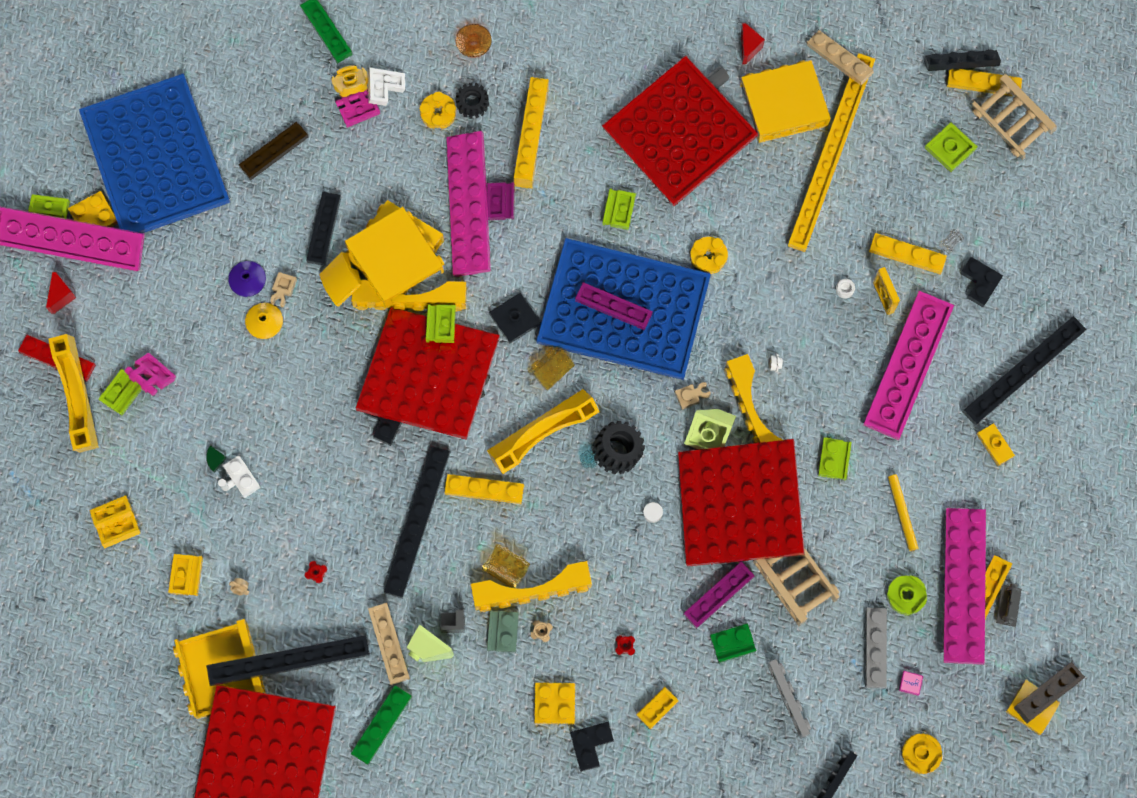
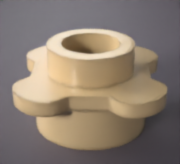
[229,578,249,595]
[531,620,553,642]

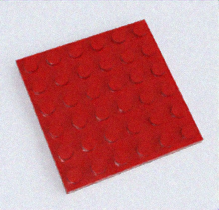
[602,56,758,207]
[356,307,500,440]
[678,439,805,567]
[194,685,336,798]

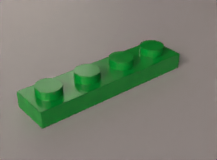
[300,0,353,63]
[351,685,412,765]

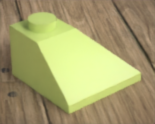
[684,409,736,450]
[407,625,454,662]

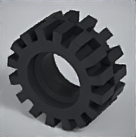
[456,83,489,119]

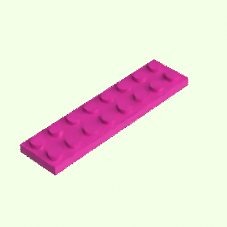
[447,131,491,277]
[0,206,145,271]
[863,291,954,440]
[944,508,986,665]

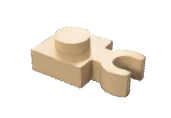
[270,272,297,308]
[674,382,711,410]

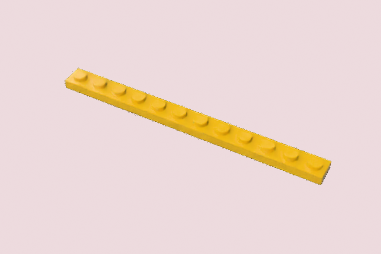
[788,53,875,252]

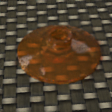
[455,24,492,58]

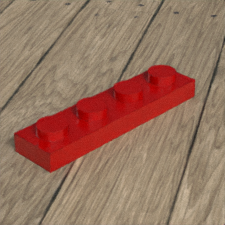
[18,335,96,382]

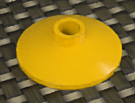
[245,303,283,339]

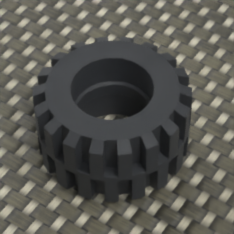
[592,421,645,474]

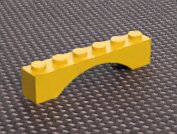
[514,77,549,189]
[351,280,467,312]
[48,334,99,453]
[724,354,783,443]
[487,389,600,474]
[471,561,592,612]

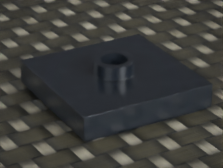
[489,293,541,344]

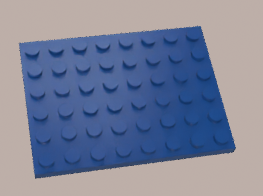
[79,73,230,233]
[536,238,711,380]

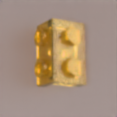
[528,347,575,391]
[481,544,530,588]

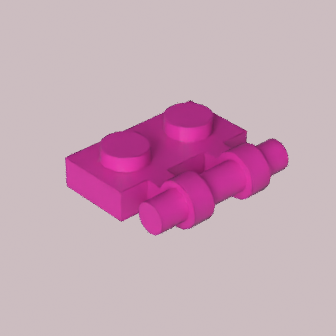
[335,88,380,128]
[125,353,176,396]

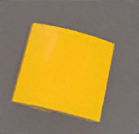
[319,252,362,307]
[89,495,141,549]
[1005,680,1060,735]

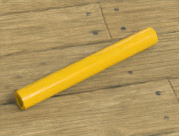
[888,474,919,551]

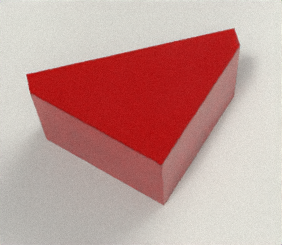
[741,23,765,65]
[46,272,76,314]

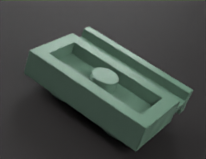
[487,610,519,653]

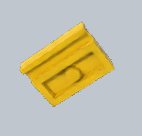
[168,554,203,596]

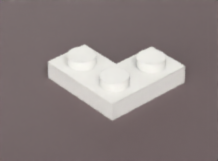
[368,68,405,106]

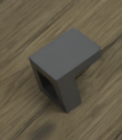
[440,610,465,633]

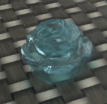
[580,450,597,468]

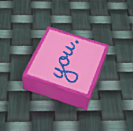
[899,671,923,696]

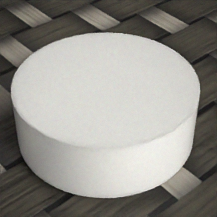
[836,279,855,299]
[643,502,663,523]

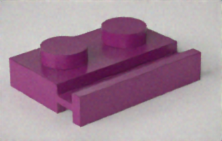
[487,182,515,220]

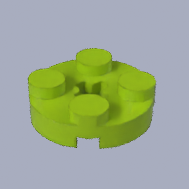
[886,575,927,616]

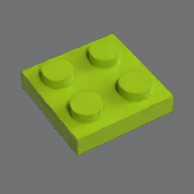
[925,122,978,172]

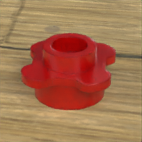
[305,561,328,584]
[615,635,635,656]

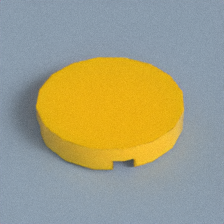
[901,733,943,774]

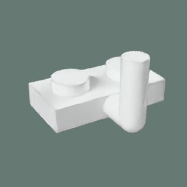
[218,455,261,498]

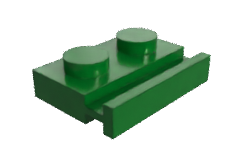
[710,624,757,663]

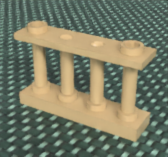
[972,74,1057,160]
[753,544,840,626]

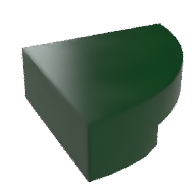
[206,446,226,473]

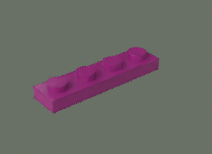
[575,283,653,330]
[683,561,755,629]

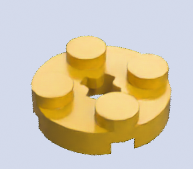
[331,65,368,97]
[419,92,456,129]
[690,237,728,274]

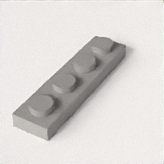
[865,608,887,689]
[767,659,811,739]

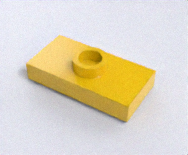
[976,423,1015,466]
[636,687,679,730]

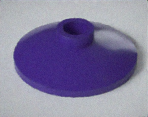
[228,261,266,297]

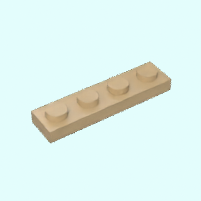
[807,30,874,85]
[368,603,410,685]

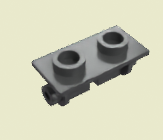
[996,584,1022,627]

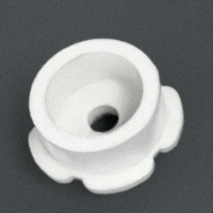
[768,354,783,372]

